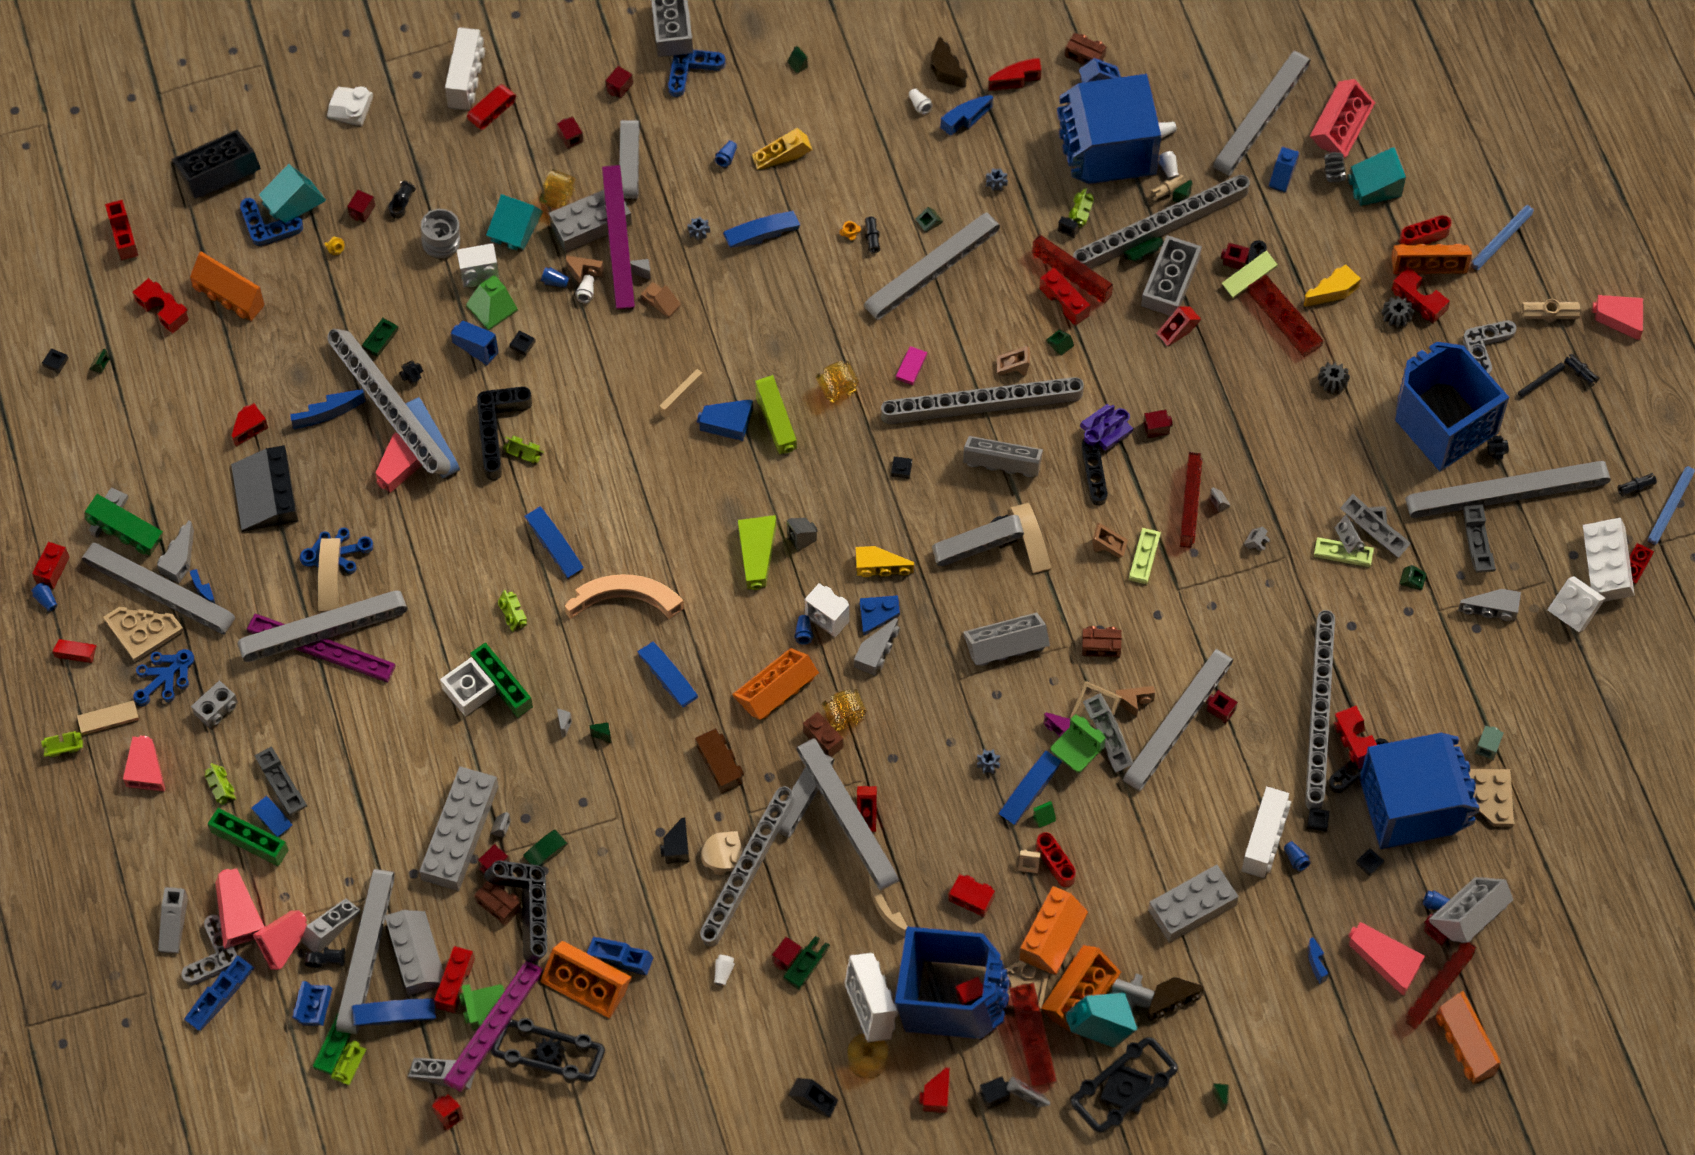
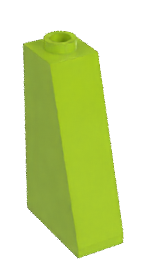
[755,375,797,455]
[738,515,776,590]

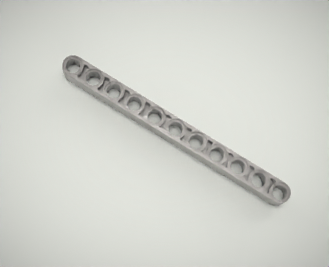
[1073,175,1250,272]
[327,329,450,475]
[881,377,1084,424]
[1405,461,1611,518]
[1305,610,1335,810]

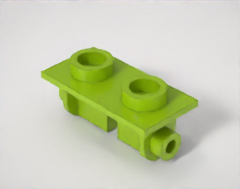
[1068,188,1094,227]
[503,436,544,463]
[498,590,527,632]
[41,731,83,757]
[205,763,236,805]
[331,1041,367,1085]

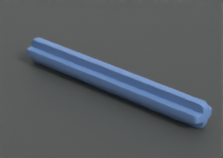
[1471,205,1534,270]
[1648,466,1695,545]

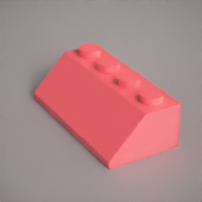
[1310,79,1375,158]

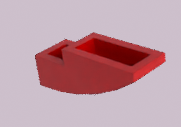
[988,58,1042,91]

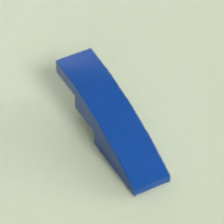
[723,211,800,248]
[290,389,366,429]
[524,506,584,578]
[637,641,699,708]
[998,751,1063,825]
[184,955,255,1031]
[351,998,436,1026]

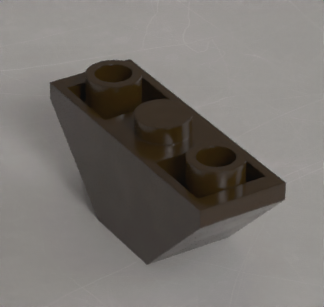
[930,37,968,88]
[1147,977,1204,1021]

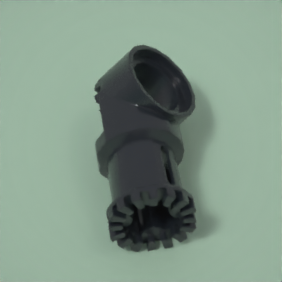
[389,180,416,219]
[304,947,346,968]

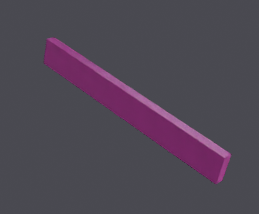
[602,165,635,310]
[247,613,396,683]
[443,961,543,1092]

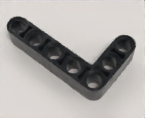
[477,387,533,481]
[485,861,547,964]

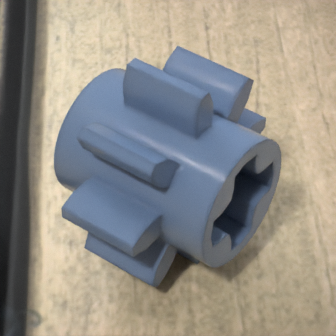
[986,168,1008,191]
[687,217,710,241]
[977,749,1000,774]

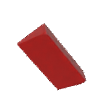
[52,639,97,663]

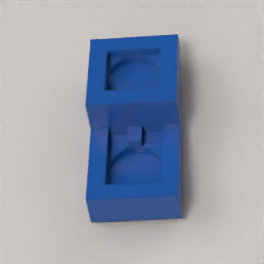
[189,569,216,604]
[251,796,292,837]
[1308,937,1329,984]

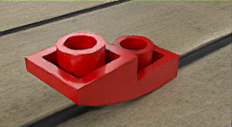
[1629,543,1654,584]

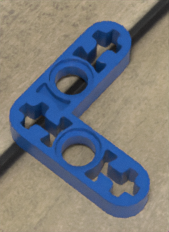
[668,50,725,97]
[240,198,303,246]

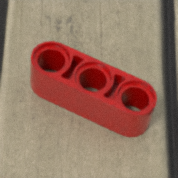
[467,84,516,130]
[1399,215,1452,245]
[1036,832,1076,888]

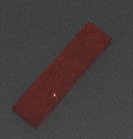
[1032,234,1113,304]
[1247,275,1323,357]
[1180,452,1203,548]
[1405,942,1477,1030]
[1009,983,1057,1088]

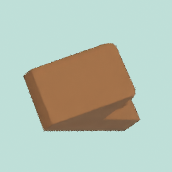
[566,256,604,285]
[641,282,681,318]
[997,346,1030,376]
[1093,523,1128,558]
[1115,686,1155,717]

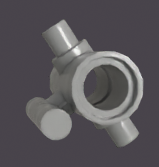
[1112,974,1155,1012]

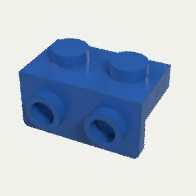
[293,981,333,1026]

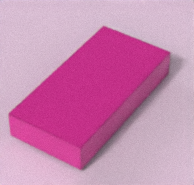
[896,346,927,385]

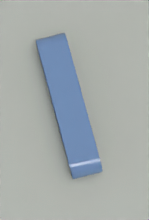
[405,397,460,478]

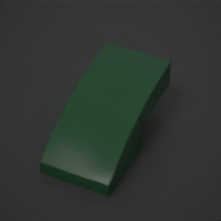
[523,829,568,867]

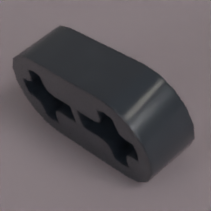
[1248,240,1267,264]

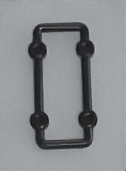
[491,1018,605,1084]
[1071,1037,1178,1133]

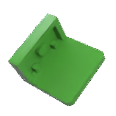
[1051,714,1106,773]
[460,984,505,1031]

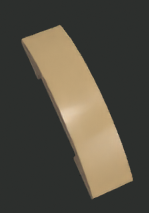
[1010,503,1051,574]
[318,538,341,612]
[869,874,908,937]

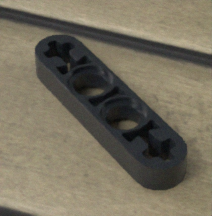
[1081,439,1108,505]
[1328,738,1389,793]

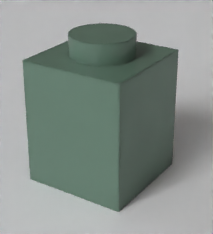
[1475,726,1504,760]

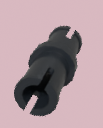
[865,216,880,253]
[1564,354,1599,387]
[1617,473,1657,497]

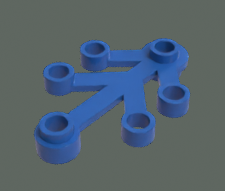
[300,528,374,574]
[133,649,194,707]

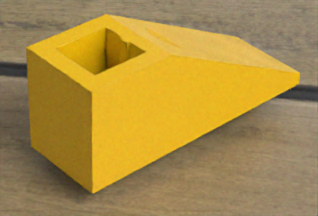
[752,128,812,170]
[1304,264,1361,307]
[855,546,914,577]

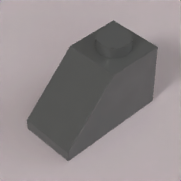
[787,518,818,551]

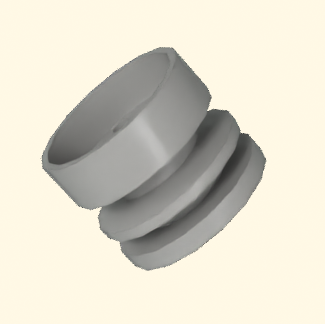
[421,209,460,258]

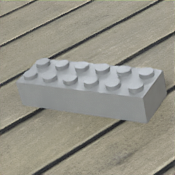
[419,766,499,891]

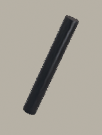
[1518,362,1565,398]

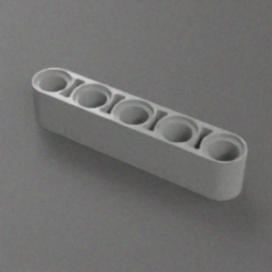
[620,120,639,199]
[932,515,1024,566]
[775,754,835,838]

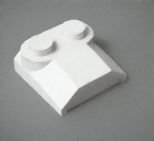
[327,87,373,126]

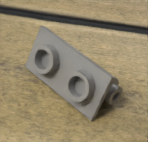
[1334,515,1365,554]

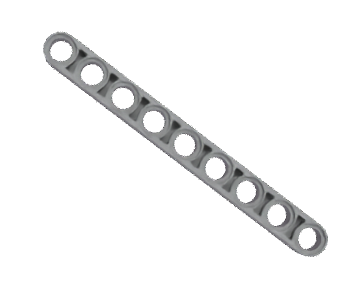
[1213,51,1311,176]
[864,213,1000,320]
[82,542,235,634]
[237,590,408,662]
[1123,649,1233,791]
[796,739,899,891]
[700,786,794,947]
[336,869,395,1034]

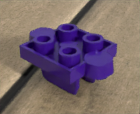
[1080,404,1134,451]

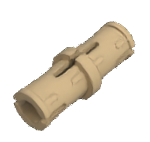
[1150,175,1186,201]

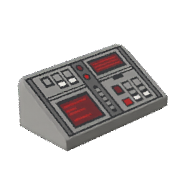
[1007,1076,1050,1108]

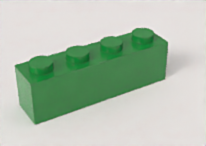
[84,494,163,556]
[470,642,533,718]
[208,808,289,867]

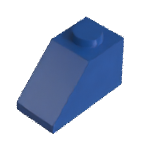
[1079,58,1121,83]
[1269,147,1299,193]

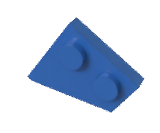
[860,595,900,635]

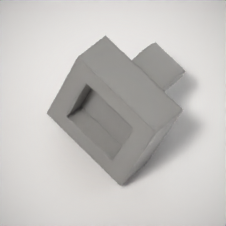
[1244,527,1270,551]

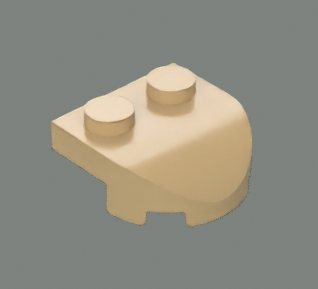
[700,831,747,875]

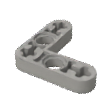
[1463,320,1516,375]
[181,915,237,985]

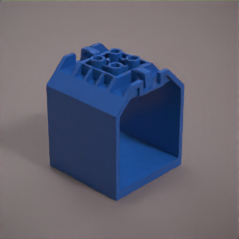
[1057,74,1161,184]
[1395,342,1509,472]
[1359,732,1480,850]
[895,927,1010,1039]

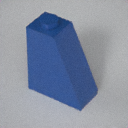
[451,320,499,365]
[697,399,754,441]

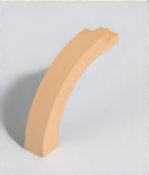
[565,574,684,619]

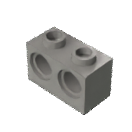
[191,680,238,728]

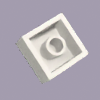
[457,243,500,287]
[1548,576,1605,632]
[804,583,849,637]
[440,657,496,716]

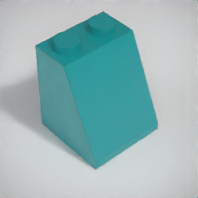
[1347,147,1406,206]
[259,164,326,223]
[486,194,543,251]
[1065,993,1138,1047]

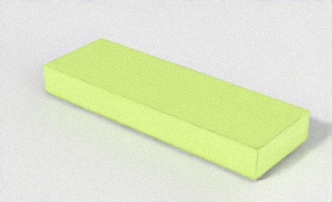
[1222,250,1278,299]
[1129,528,1161,585]
[1314,537,1374,567]

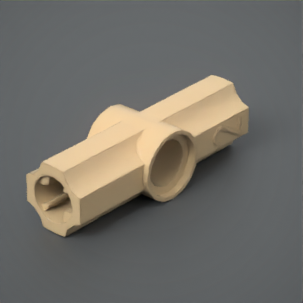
[1522,299,1580,322]

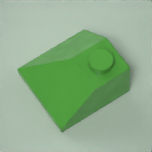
[466,275,518,331]

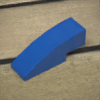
[940,95,993,136]
[587,937,654,975]

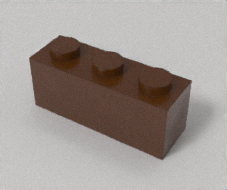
[695,728,744,794]

